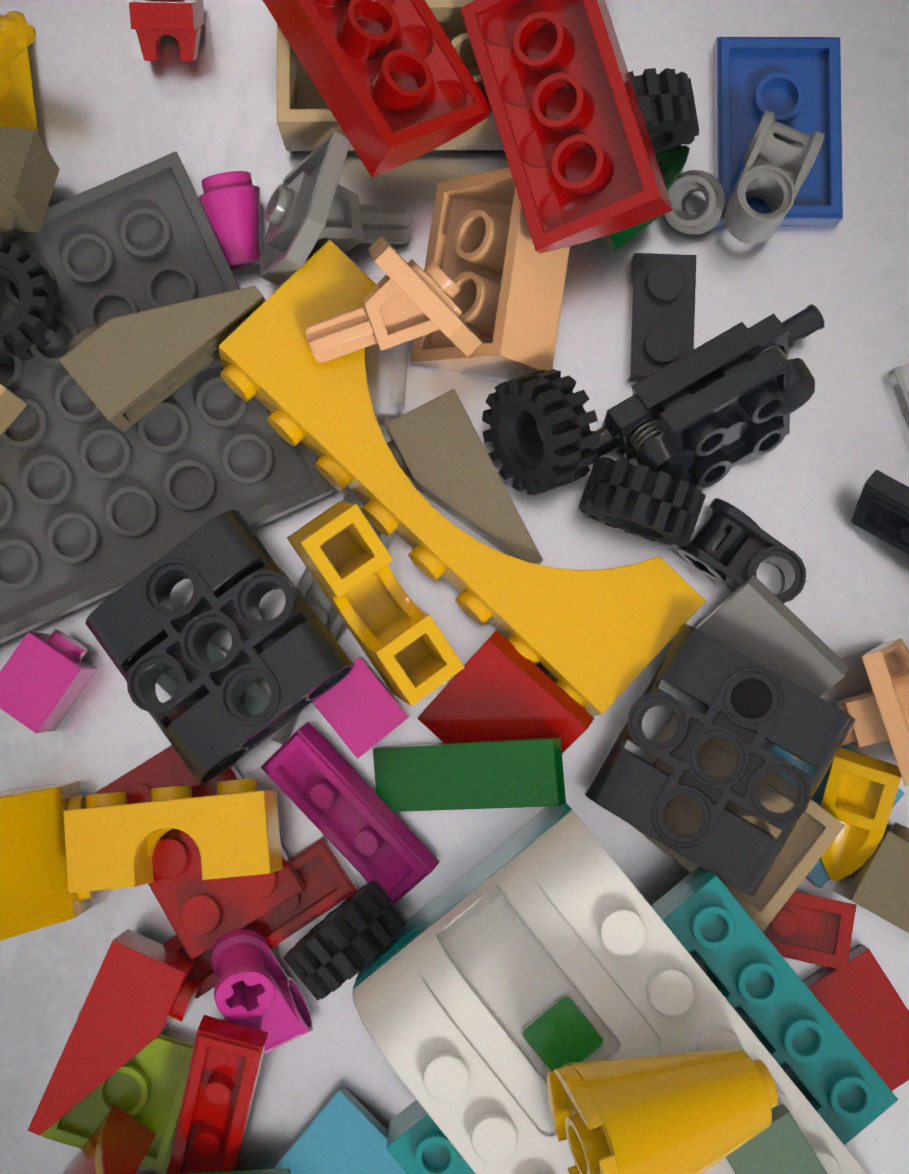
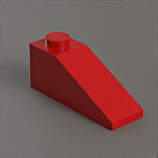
[28,929,200,1136]

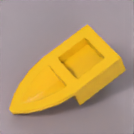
[821,747,901,882]

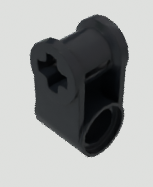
[677,498,806,604]

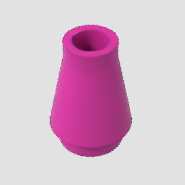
[198,171,260,269]

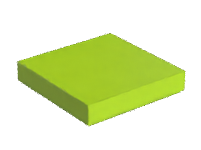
[42,1010,195,1174]

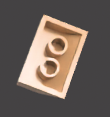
[410,167,570,378]

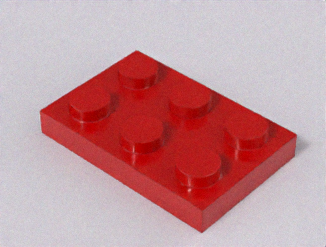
[96,745,307,960]

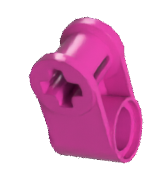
[210,929,313,1055]

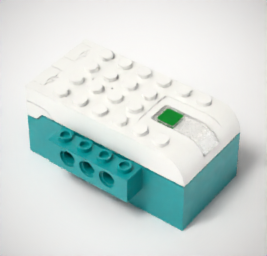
[352,802,899,1174]

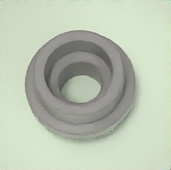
[664,170,726,235]

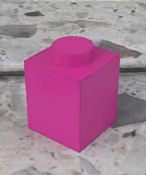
[0,629,98,733]
[313,657,410,759]

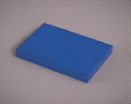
[713,37,843,226]

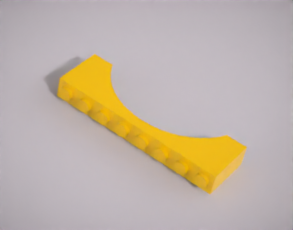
[218,240,706,716]

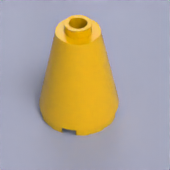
[547,1048,778,1174]

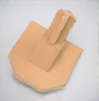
[305,236,482,363]
[791,638,909,786]

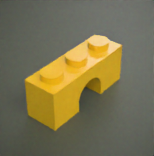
[287,501,465,706]
[63,778,283,893]

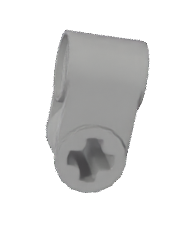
[723,109,825,244]

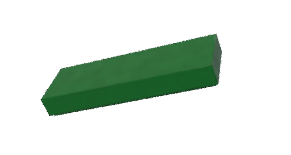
[373,737,566,812]

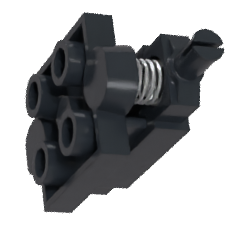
[590,304,825,488]

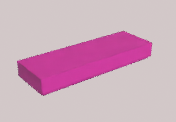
[261,722,440,904]

